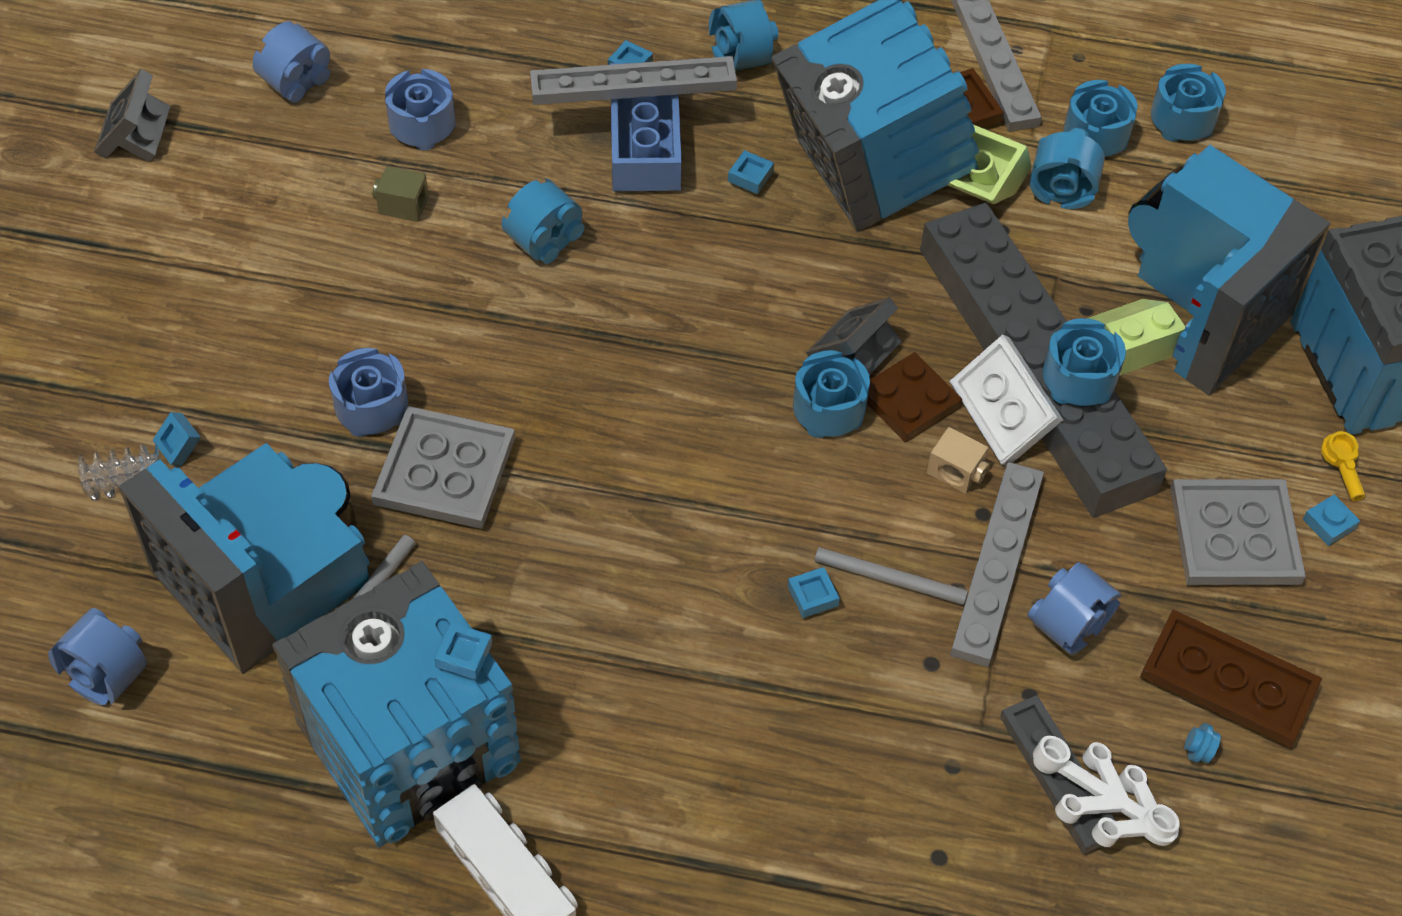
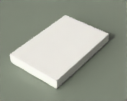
[950,334,1063,466]

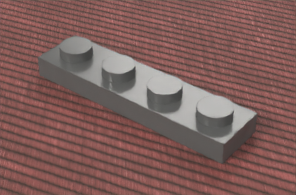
[1000,695,1115,855]

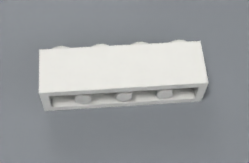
[433,784,578,916]

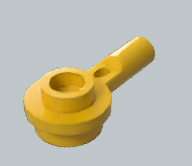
[1321,431,1366,502]

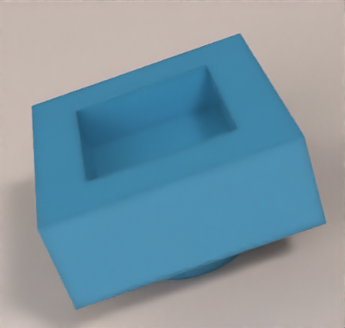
[608,40,653,65]
[728,150,774,194]
[153,412,201,466]
[1303,494,1360,546]
[787,567,840,618]
[434,623,493,680]

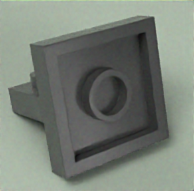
[94,69,170,162]
[806,297,902,375]

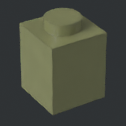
[372,166,429,222]

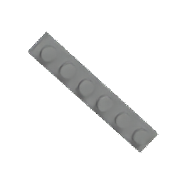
[951,0,1042,132]
[530,56,737,105]
[950,462,1044,667]

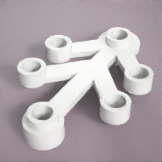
[1033,736,1180,847]

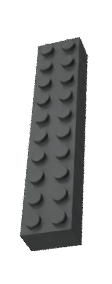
[920,203,1167,518]

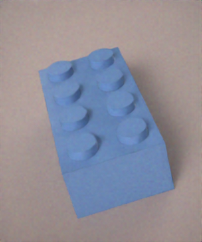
[610,63,681,191]

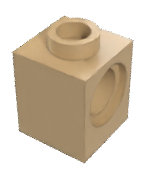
[926,427,989,494]

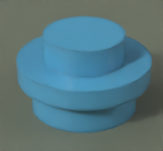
[1184,723,1221,763]

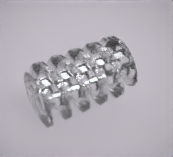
[78,443,162,501]

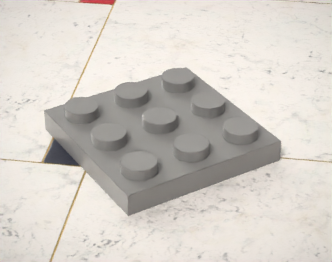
[371,406,515,529]
[1170,479,1306,585]

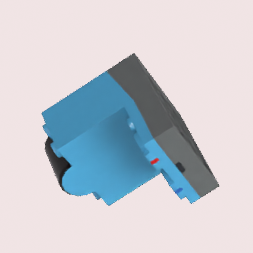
[1128,145,1331,396]
[118,443,370,674]

